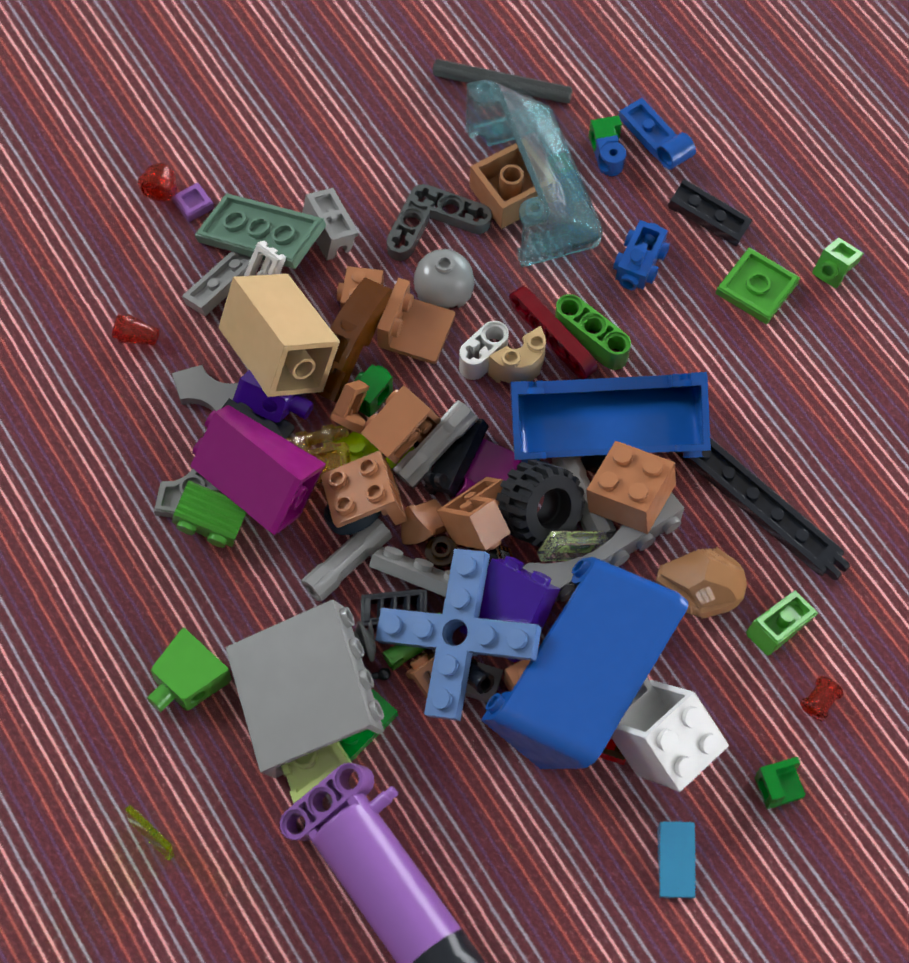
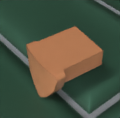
[330,380,370,434]
[401,499,447,545]

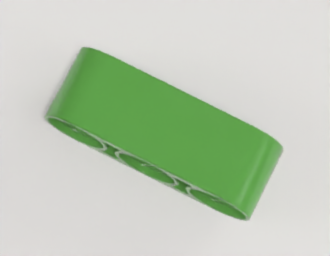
[555,294,631,370]

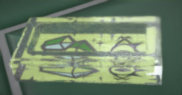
[537,531,609,561]

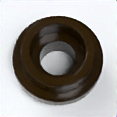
[425,536,457,568]

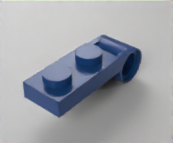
[619,98,696,170]

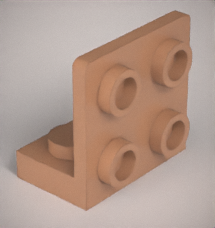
[377,278,455,364]
[321,450,407,528]

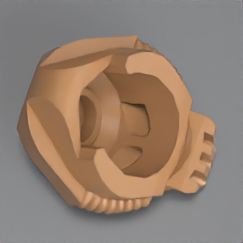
[656,547,747,619]

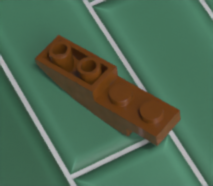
[315,278,393,402]

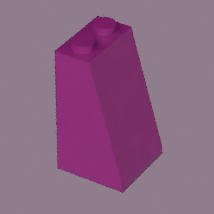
[190,405,326,535]

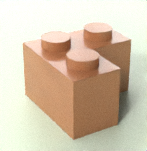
[361,385,441,464]
[437,477,511,551]

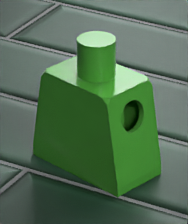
[147,627,232,712]

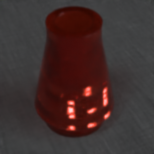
[112,313,160,346]

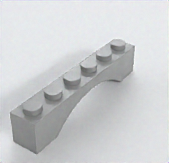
[523,492,684,602]

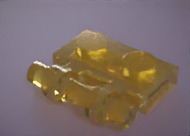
[286,424,351,484]

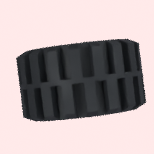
[496,460,585,548]

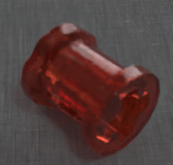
[800,676,844,721]

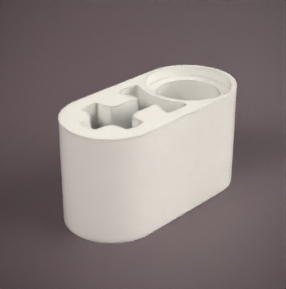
[459,321,509,380]

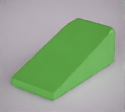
[746,590,818,656]

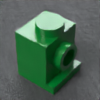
[354,364,393,417]

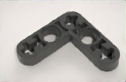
[387,184,492,261]

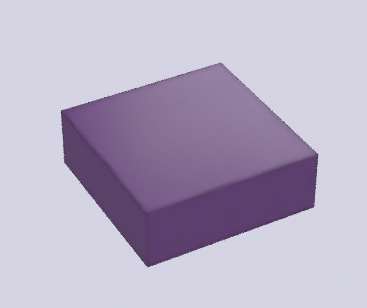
[173,183,214,222]

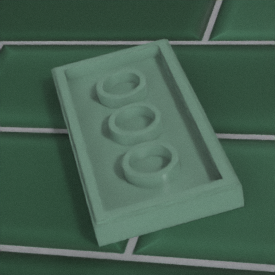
[195,193,326,269]

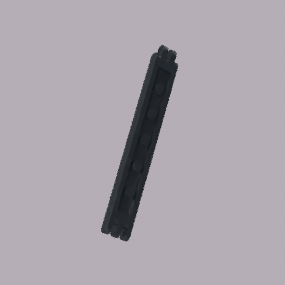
[675,438,850,580]

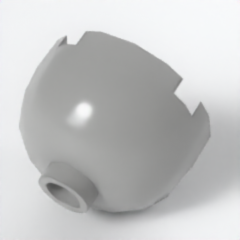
[414,249,474,309]

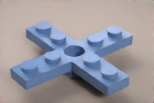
[375,549,542,721]

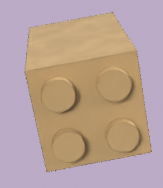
[218,274,340,397]

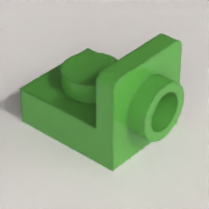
[812,238,864,288]

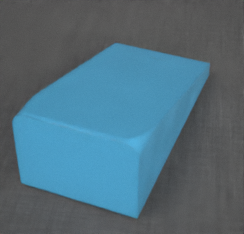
[657,822,695,898]

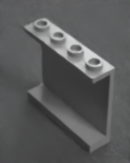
[225,599,384,778]

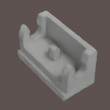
[302,188,359,260]

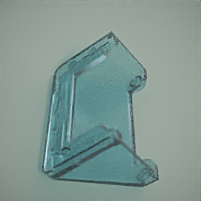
[465,80,603,267]

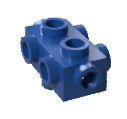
[613,220,670,290]

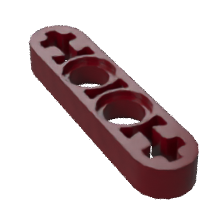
[509,286,598,379]

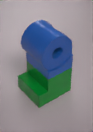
[588,115,626,176]

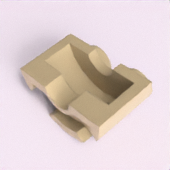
[488,326,546,383]

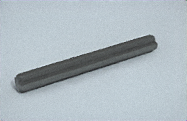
[433,59,573,103]

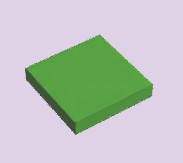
[716,247,800,325]

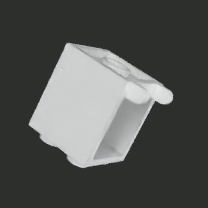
[611,678,729,792]

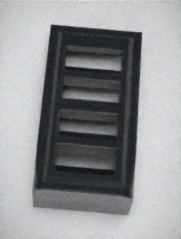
[361,590,427,628]

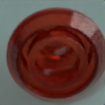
[137,163,178,202]

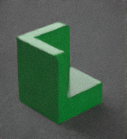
[755,757,805,809]

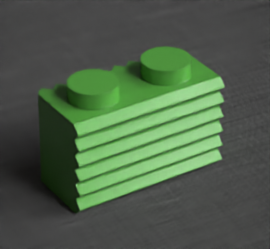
[172,481,247,548]

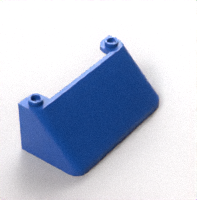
[510,372,711,463]
[481,557,689,769]

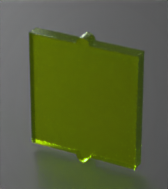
[125,805,174,861]

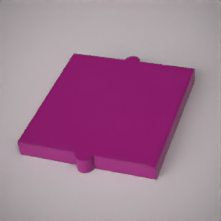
[465,438,521,484]

